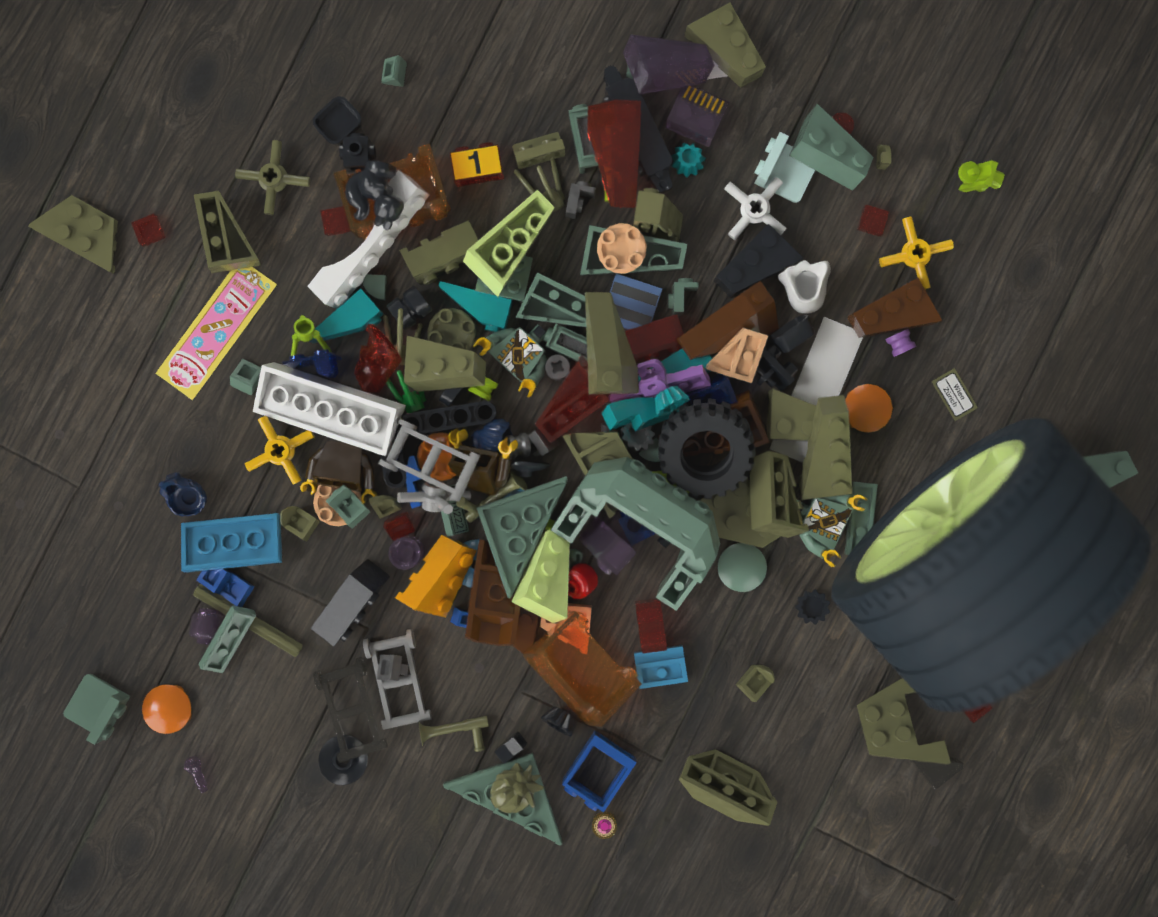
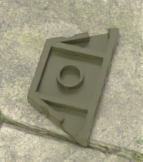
[28,195,118,273]
[563,431,633,518]

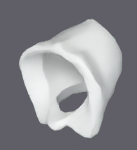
[778,260,831,314]

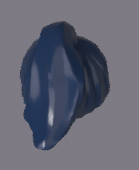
[470,419,513,456]
[159,472,207,517]

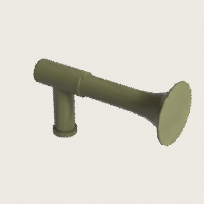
[456,469,527,523]
[419,716,489,752]

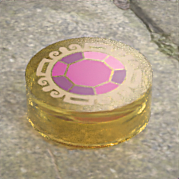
[592,812,617,839]

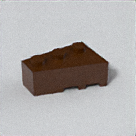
[847,278,942,338]

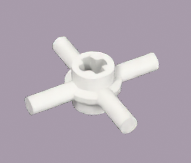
[724,177,787,240]

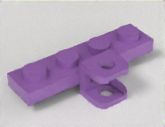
[609,359,711,403]

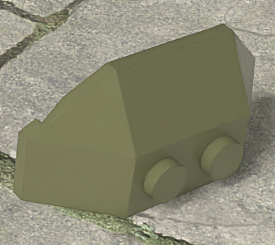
[679,749,777,826]

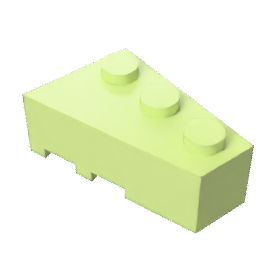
[512,530,570,623]

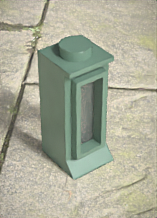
[569,104,604,174]
[544,323,588,367]

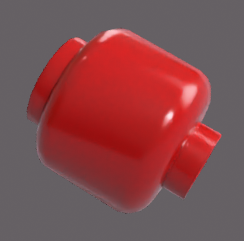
[568,563,598,599]

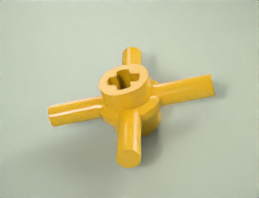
[879,217,954,289]
[245,415,315,485]

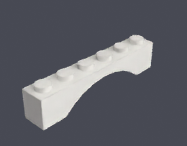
[308,170,429,309]

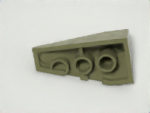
[585,292,639,394]

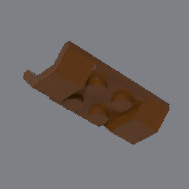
[465,539,520,646]

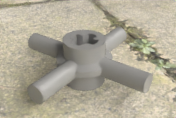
[397,480,471,514]

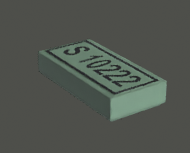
[441,484,469,537]

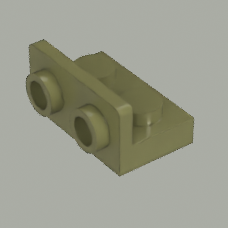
[512,132,565,169]

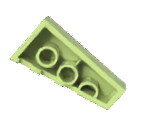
[463,190,555,297]

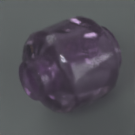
[189,608,224,645]

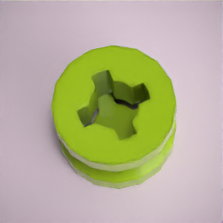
[468,377,498,401]

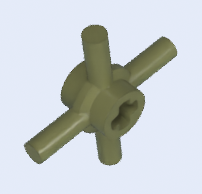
[235,140,311,215]

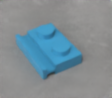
[634,645,688,689]

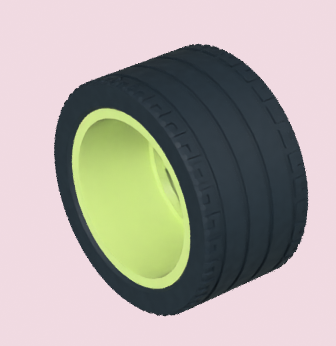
[832,418,1151,712]

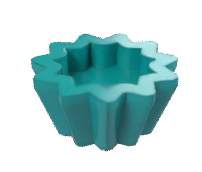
[671,143,705,178]
[655,386,690,416]

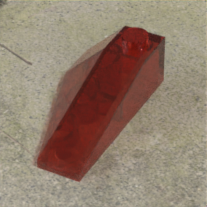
[587,100,641,208]

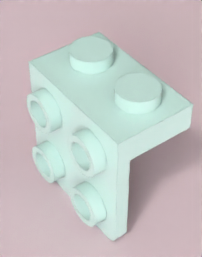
[754,132,815,203]

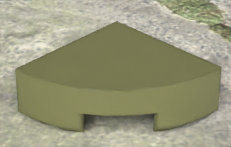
[876,144,891,170]
[369,495,402,519]

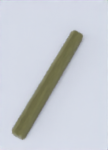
[193,584,303,657]

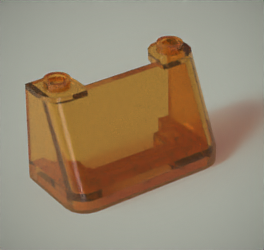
[523,611,642,727]

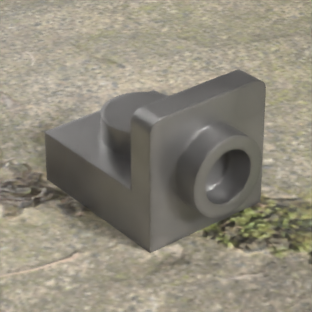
[566,181,596,219]

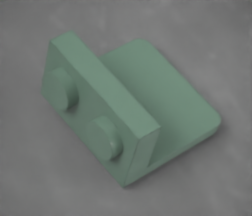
[63,674,130,745]

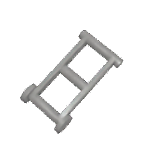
[379,418,480,502]
[363,629,432,730]

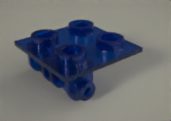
[282,349,342,378]

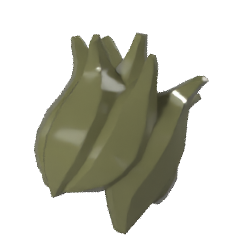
[490,763,544,813]

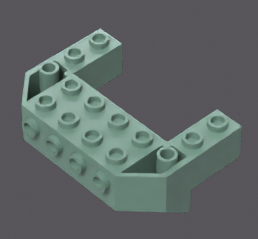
[551,457,720,611]

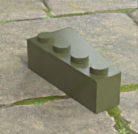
[799,395,852,500]

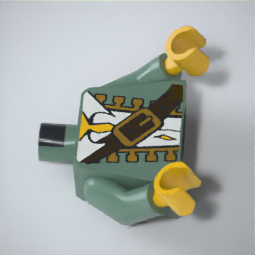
[473,324,547,397]
[796,494,868,567]

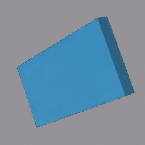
[181,513,282,573]

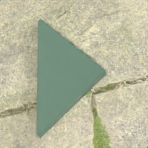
[477,476,568,599]
[443,752,563,845]

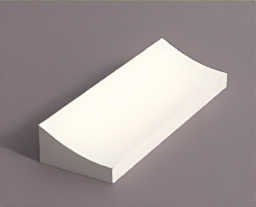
[253,362,406,456]

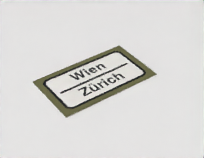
[931,368,978,421]

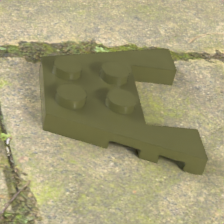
[857,678,951,765]

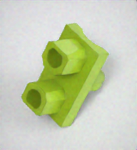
[958,160,1005,192]

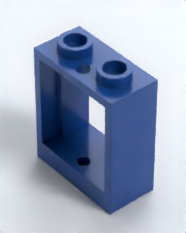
[562,730,637,813]

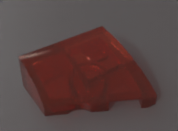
[354,324,402,393]

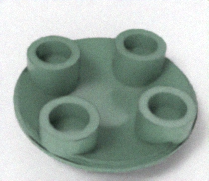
[718,543,767,592]

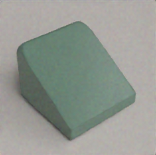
[230,358,261,395]

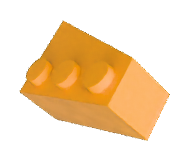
[395,535,477,618]

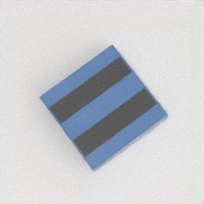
[610,274,662,336]

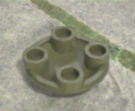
[427,308,476,350]

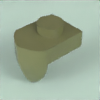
[280,506,320,542]
[735,665,775,702]

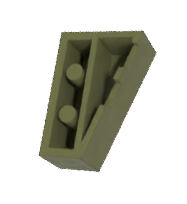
[685,3,766,88]

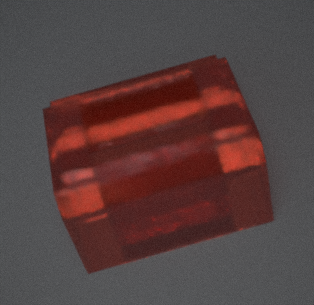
[383,511,415,541]

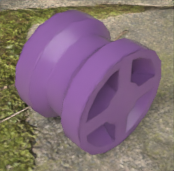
[885,329,916,357]

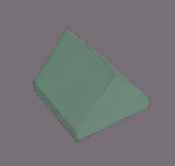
[381,55,407,87]

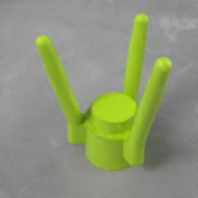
[290,315,332,365]

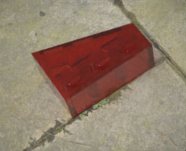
[625,314,684,361]
[535,354,611,443]

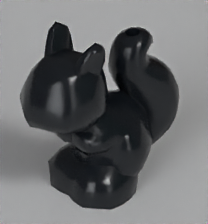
[345,161,404,231]

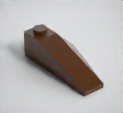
[677,281,779,360]

